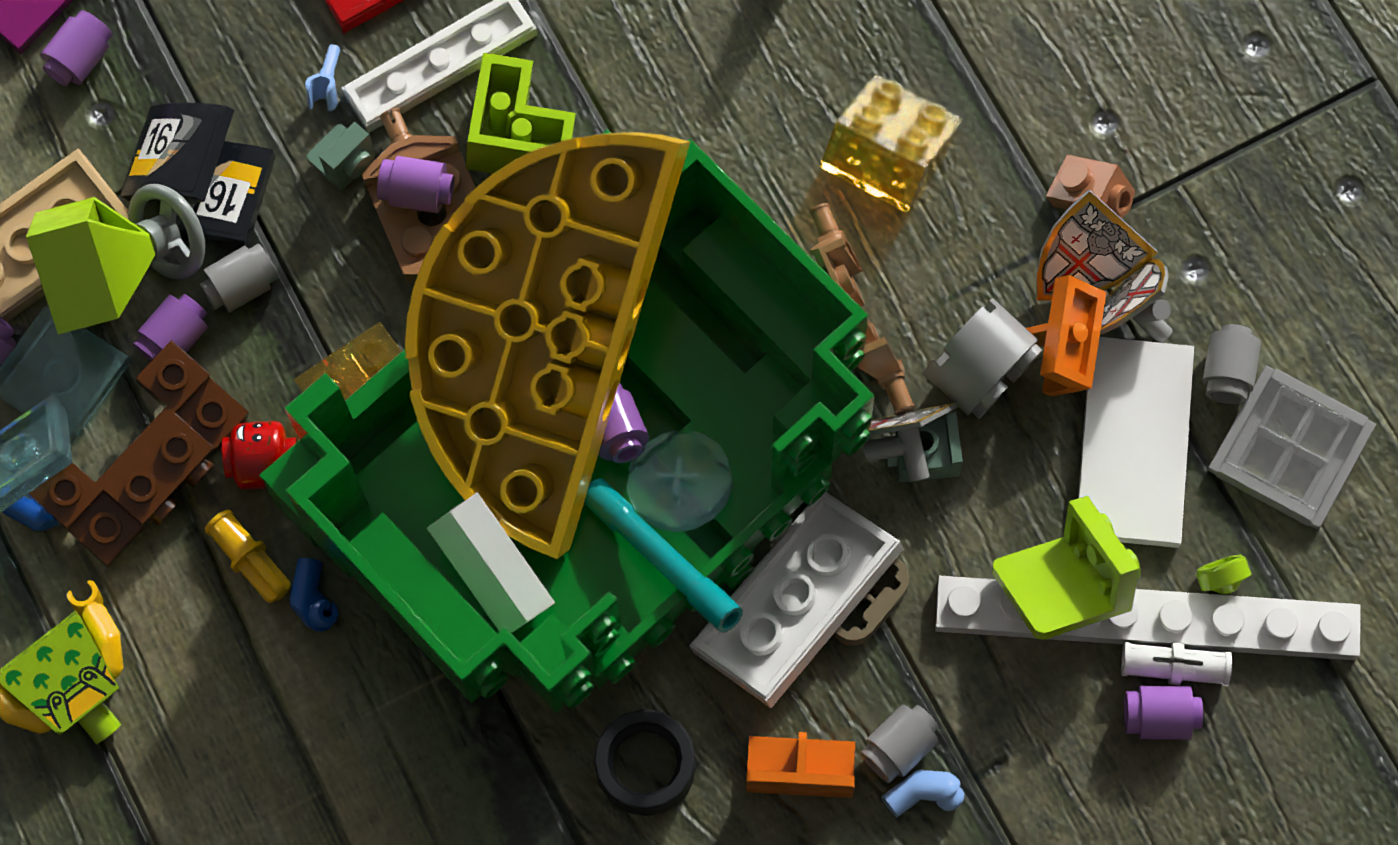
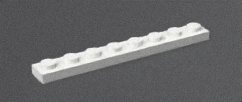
[935,576,1360,660]

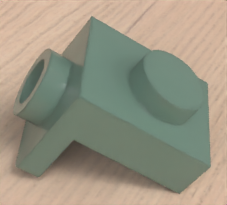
[306,122,376,192]

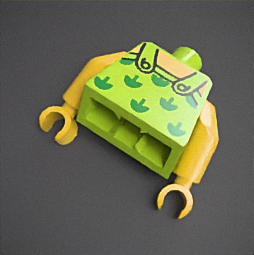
[0,580,124,744]

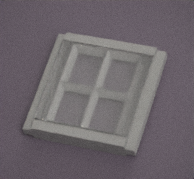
[1208,365,1376,530]

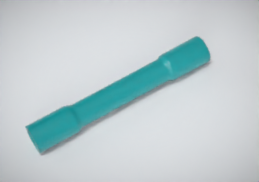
[584,478,743,633]

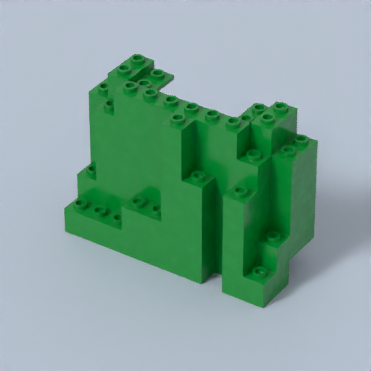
[260,129,874,713]

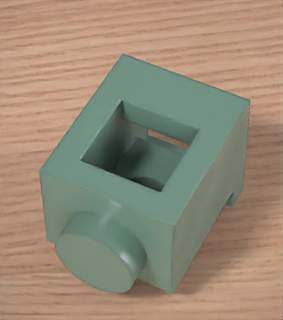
[884,412,963,483]

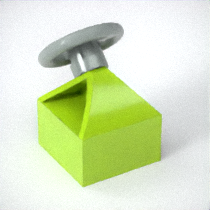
[26,184,205,335]

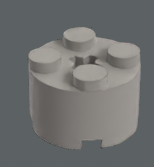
[922,298,1042,419]

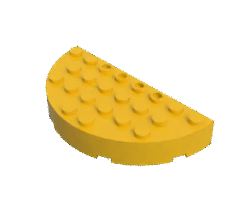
[405,132,690,559]

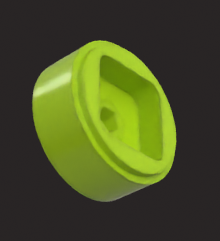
[1195,554,1252,595]

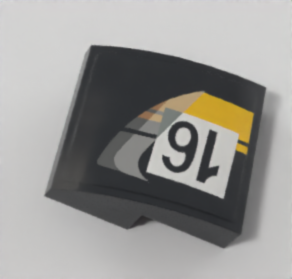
[120,102,235,205]
[158,141,276,248]

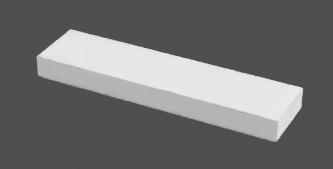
[342,0,538,133]

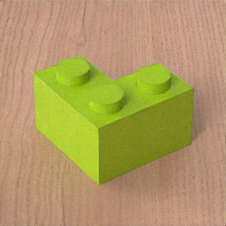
[466,53,576,173]

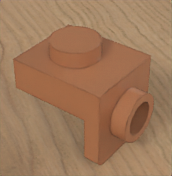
[1046,155,1135,219]

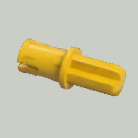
[205,509,291,603]

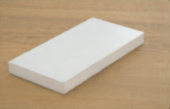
[1078,337,1194,548]
[689,492,904,708]

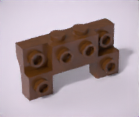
[28,340,249,568]

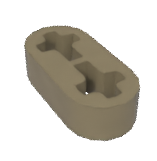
[833,558,910,646]

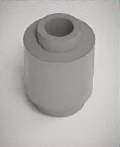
[199,243,279,313]
[1202,324,1261,404]
[860,704,939,783]

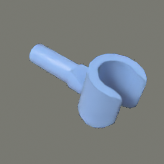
[305,45,340,111]

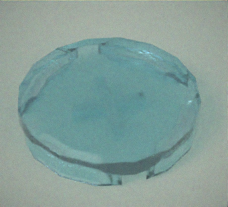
[627,431,733,532]

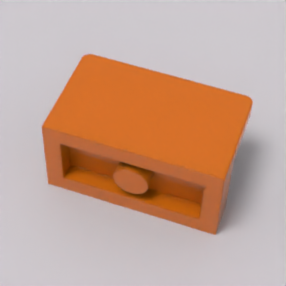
[1026,275,1107,397]
[746,732,855,798]

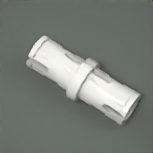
[1121,642,1232,686]

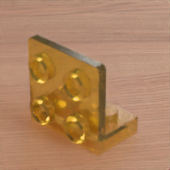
[819,75,962,213]

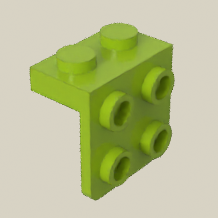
[992,495,1141,640]

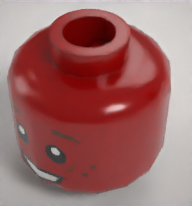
[222,420,297,490]

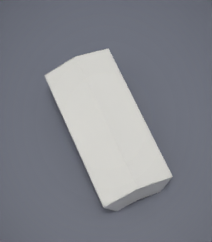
[427,492,555,633]

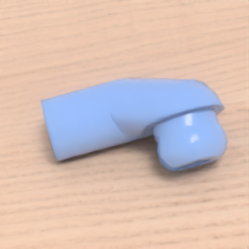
[881,770,965,818]

